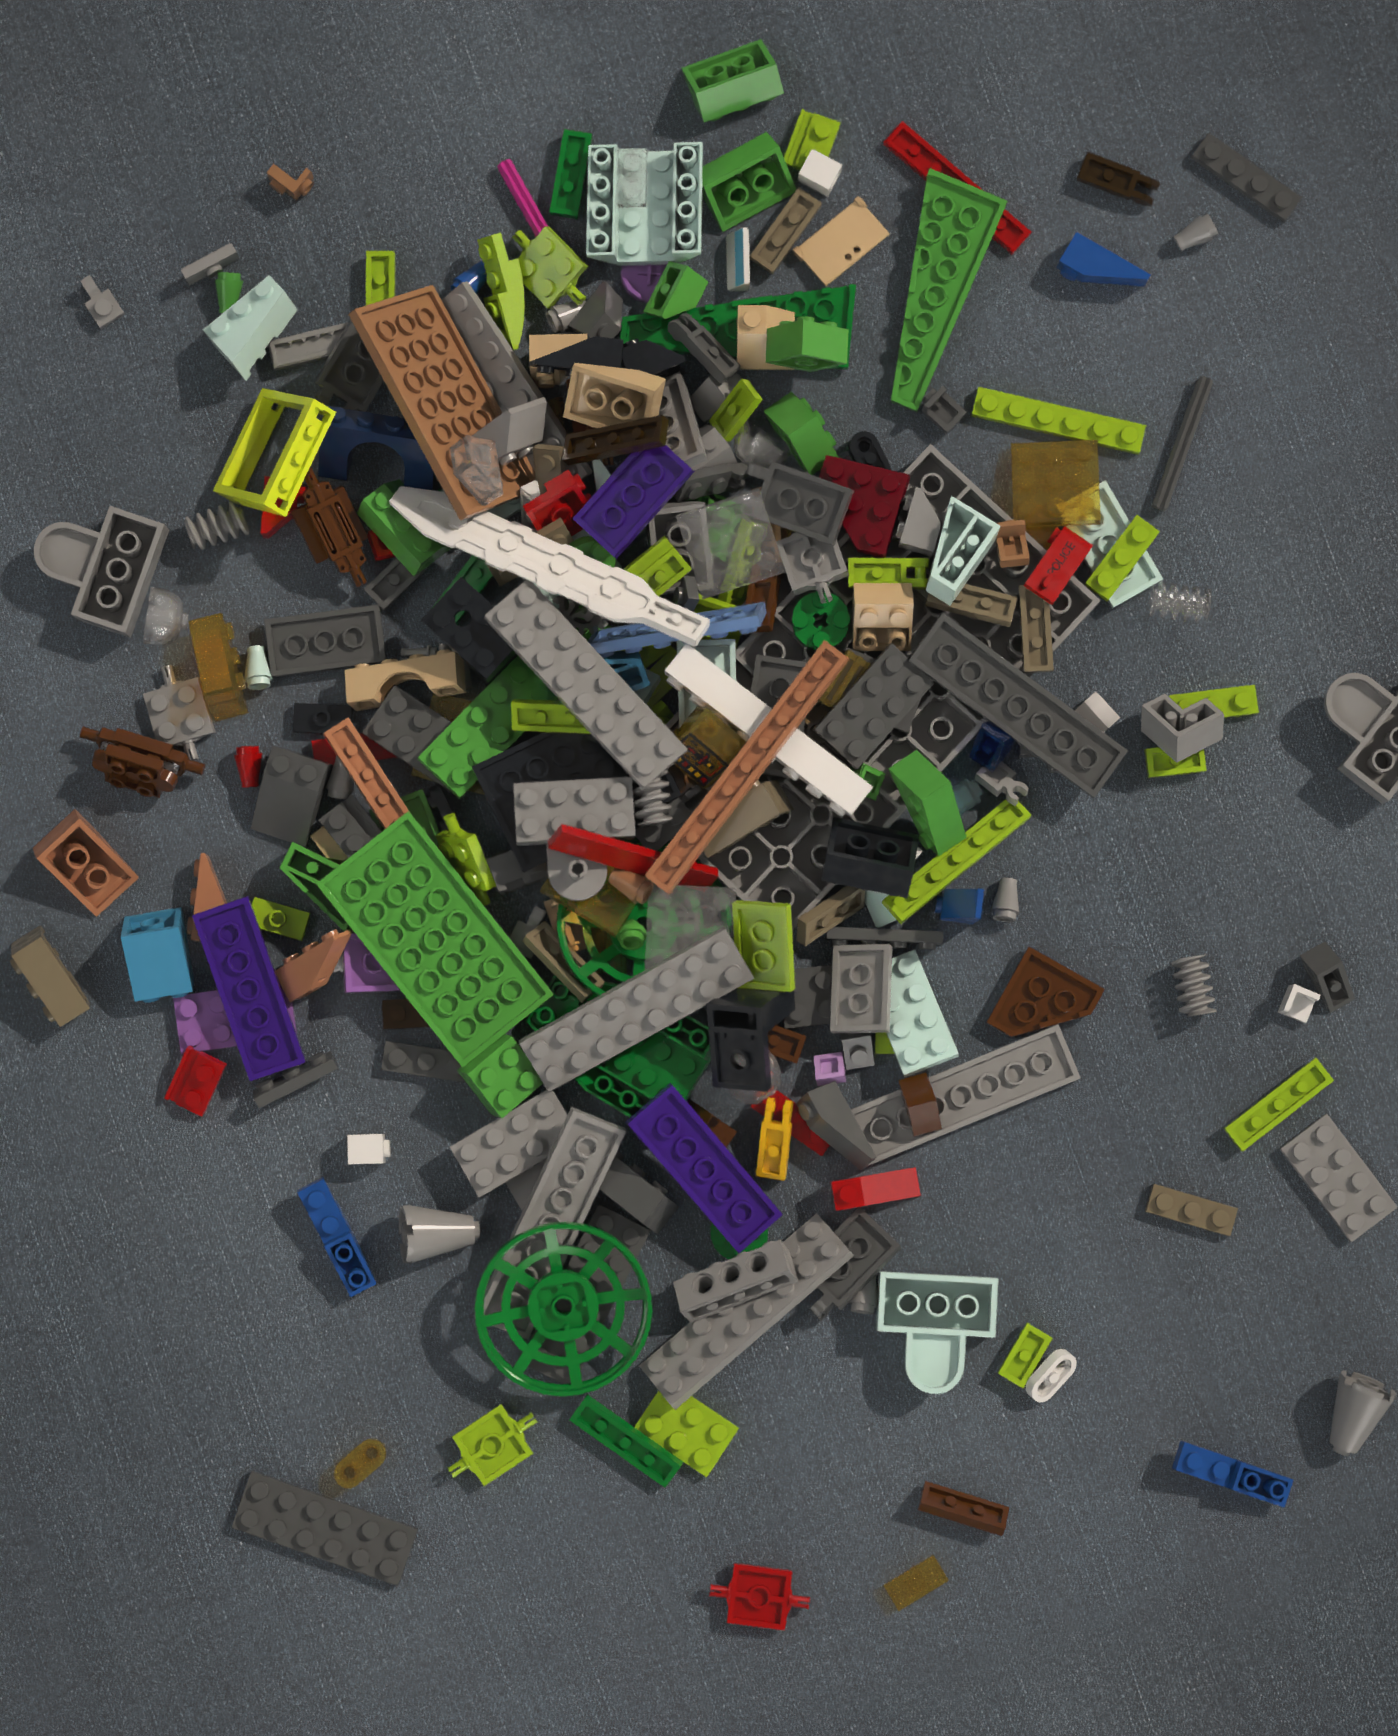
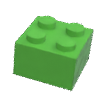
[766,316,849,372]
[457,1034,543,1119]

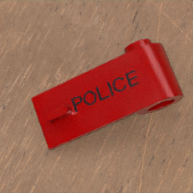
[1023,526,1093,605]

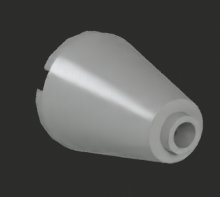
[398,1205,480,1264]
[1329,1370,1397,1456]

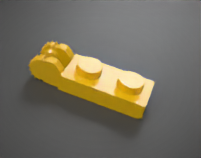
[756,1097,793,1181]

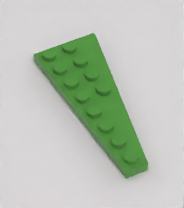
[891,168,1008,413]

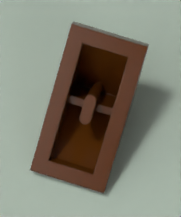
[898,1073,942,1137]

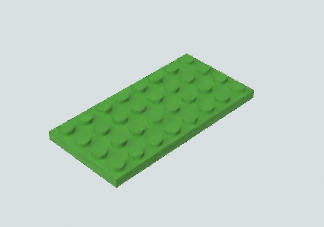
[316,811,554,1068]

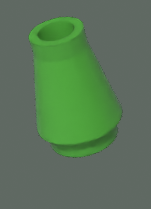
[215,272,243,314]

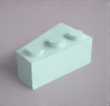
[203,275,297,381]

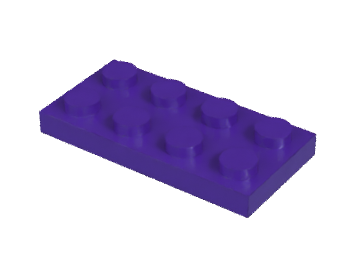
[573,445,695,559]

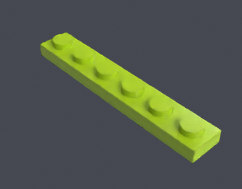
[971,387,1146,455]
[882,799,1031,924]

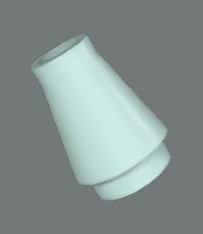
[244,645,273,690]

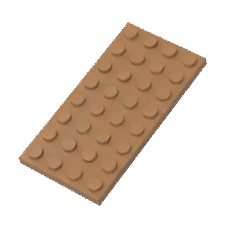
[348,285,536,521]

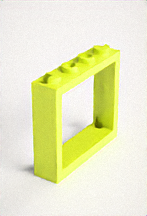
[213,388,336,517]

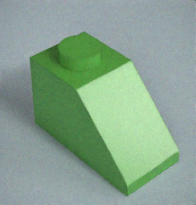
[643,261,708,319]

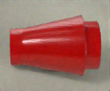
[234,745,262,788]

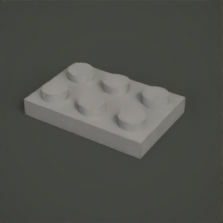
[830,944,892,1033]

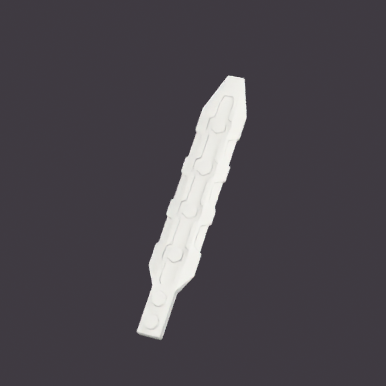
[389,486,710,647]

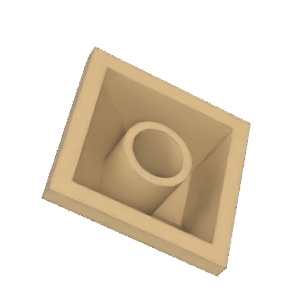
[737,305,795,370]

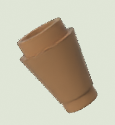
[608,868,654,904]

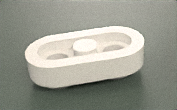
[1026,1349,1077,1402]

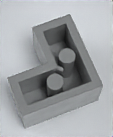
[1141,694,1224,763]

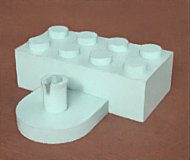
[876,1271,998,1394]

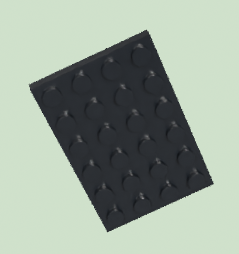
[472,732,681,873]

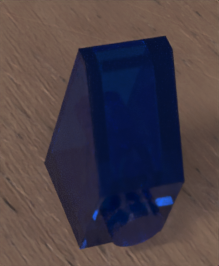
[969,721,1015,773]

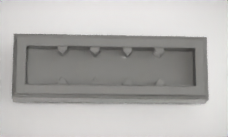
[268,322,349,371]

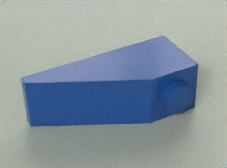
[1056,232,1151,286]
[935,889,984,924]

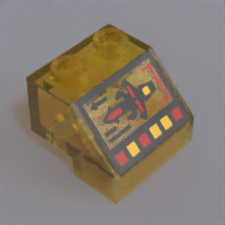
[673,706,746,789]

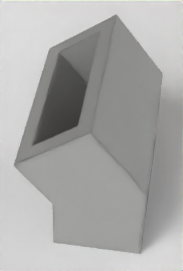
[1074,691,1120,732]

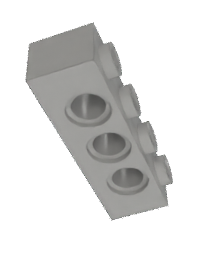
[673,1240,798,1323]

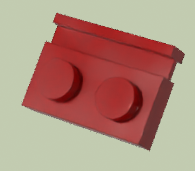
[164,1045,227,1117]

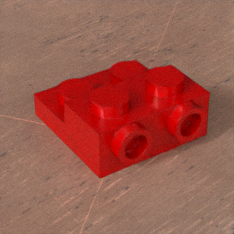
[523,469,591,536]

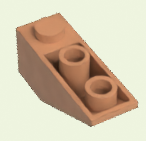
[187,853,227,942]
[275,929,352,1002]

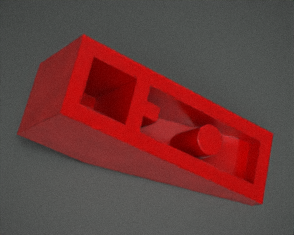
[830,1167,921,1211]

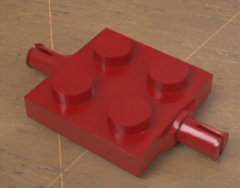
[709,1563,810,1630]

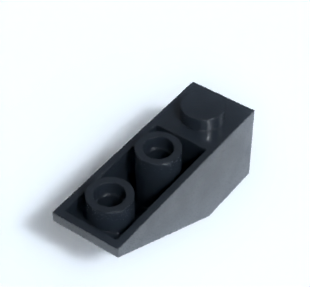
[529,336,624,377]

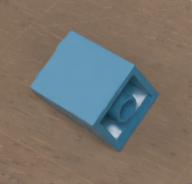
[121,907,194,1003]

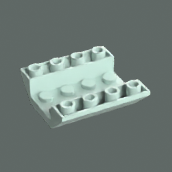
[586,142,703,266]

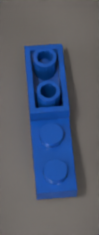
[297,1177,377,1297]
[1172,1441,1293,1508]

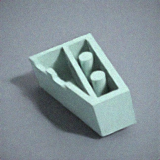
[925,496,1001,606]

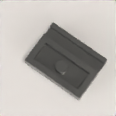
[319,794,382,858]

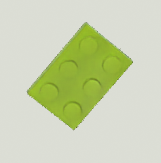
[732,900,795,992]
[634,1390,739,1478]

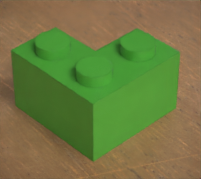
[764,391,838,475]

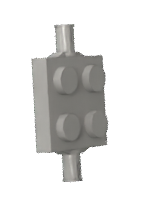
[776,532,849,604]
[143,665,216,761]

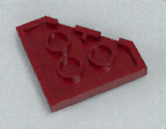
[819,455,910,558]

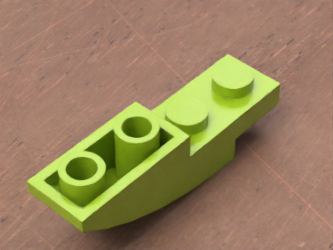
[477,233,525,350]

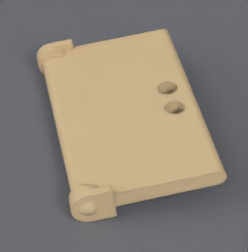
[792,196,890,286]

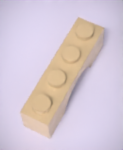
[345,649,466,711]

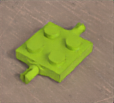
[512,226,588,309]
[435,813,496,906]
[447,1404,538,1486]

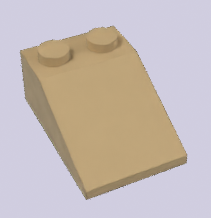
[563,363,666,428]

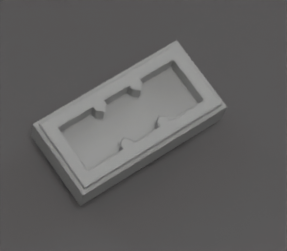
[181,243,240,286]

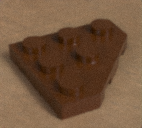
[986,947,1105,1037]

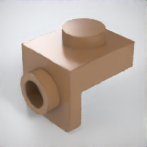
[266,164,314,201]
[995,520,1030,568]

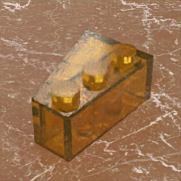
[188,613,249,721]

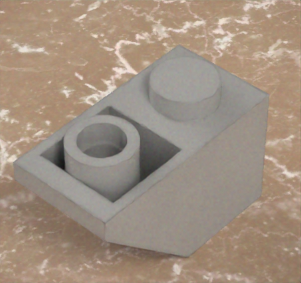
[895,487,942,557]

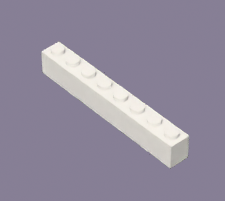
[665,644,873,817]

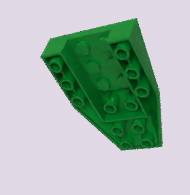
[527,975,711,1118]

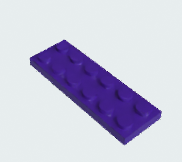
[192,896,306,1081]
[626,1083,783,1253]

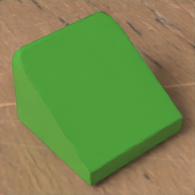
[849,763,886,801]

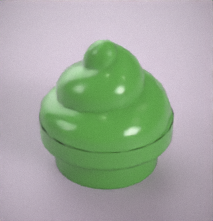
[617,919,646,950]

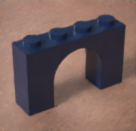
[318,406,436,490]

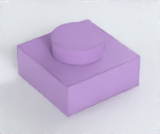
[814,1052,846,1086]

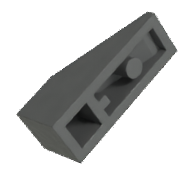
[796,1081,876,1170]

